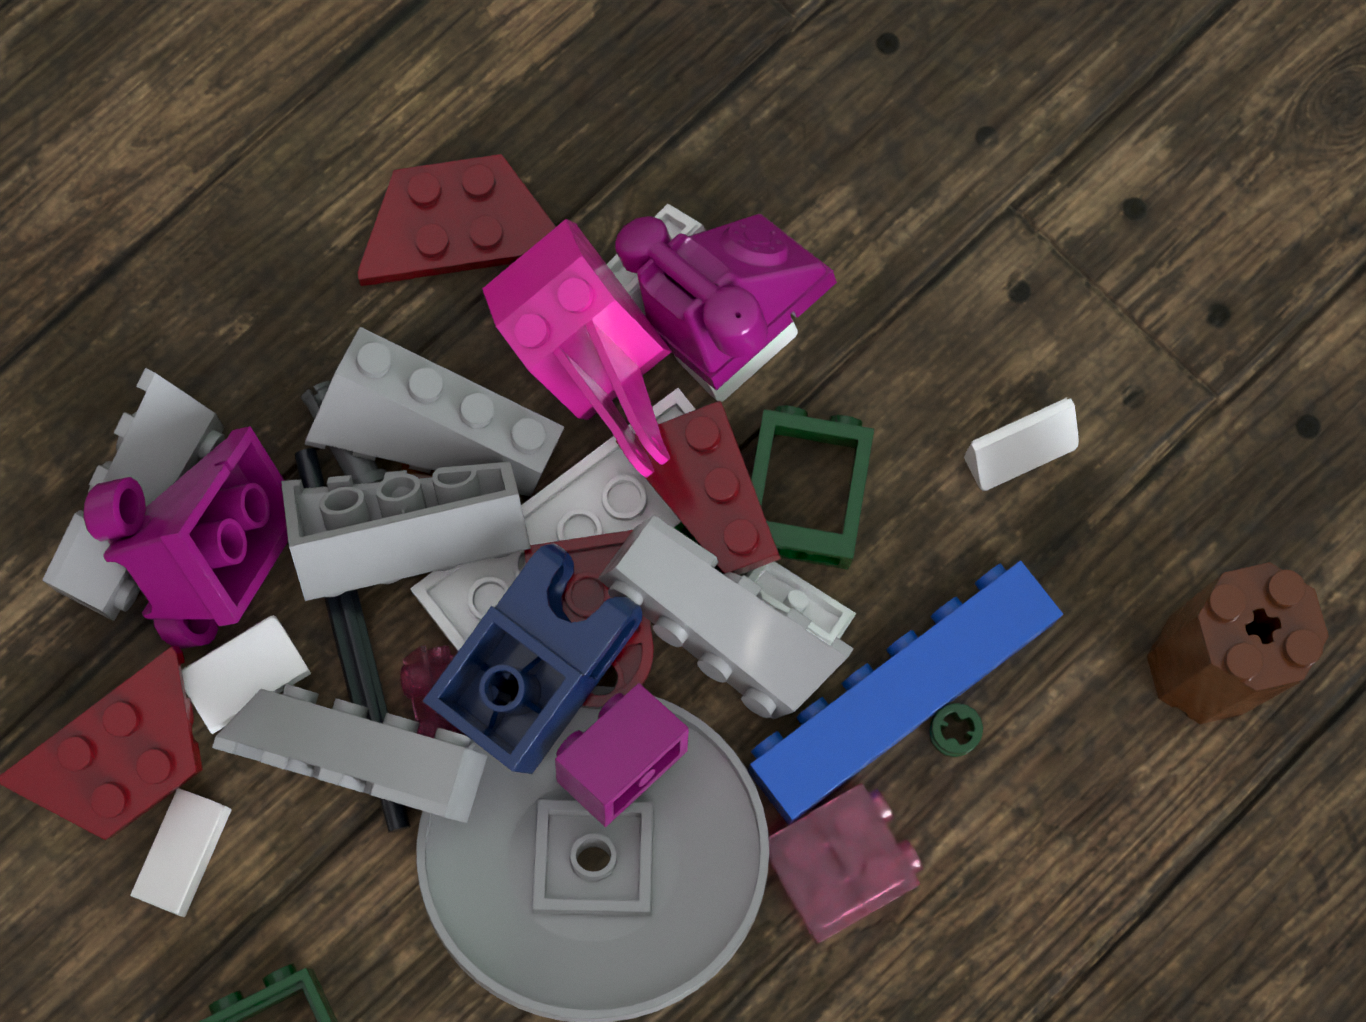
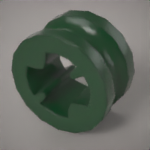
[929,703,983,757]

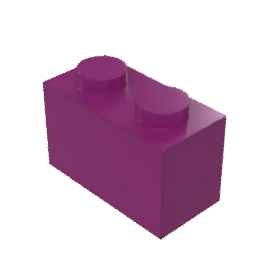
[555,683,689,828]

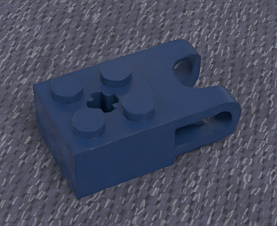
[423,543,642,774]

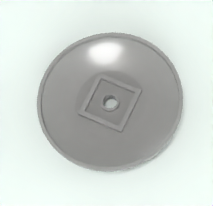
[416,686,769,1022]

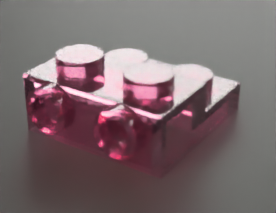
[768,783,923,944]

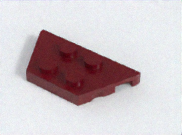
[358,154,556,286]
[0,645,203,840]

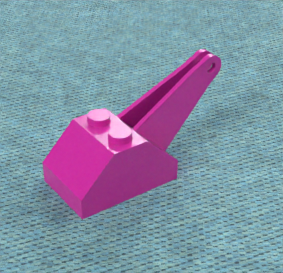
[482,219,672,478]

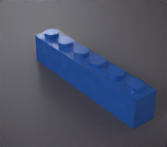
[747,561,1063,825]

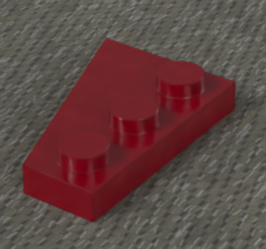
[616,400,781,575]

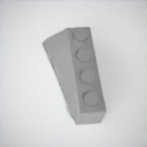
[305,327,564,497]
[42,368,225,621]
[281,462,531,601]
[598,515,854,720]
[212,684,488,823]

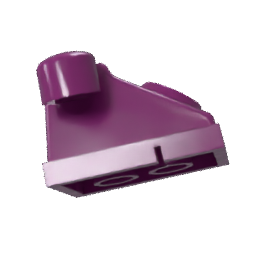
[615,214,837,391]
[83,426,288,649]

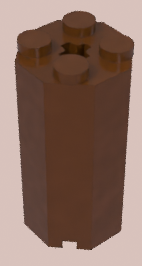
[1147,562,1329,724]

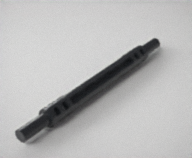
[294,448,411,833]

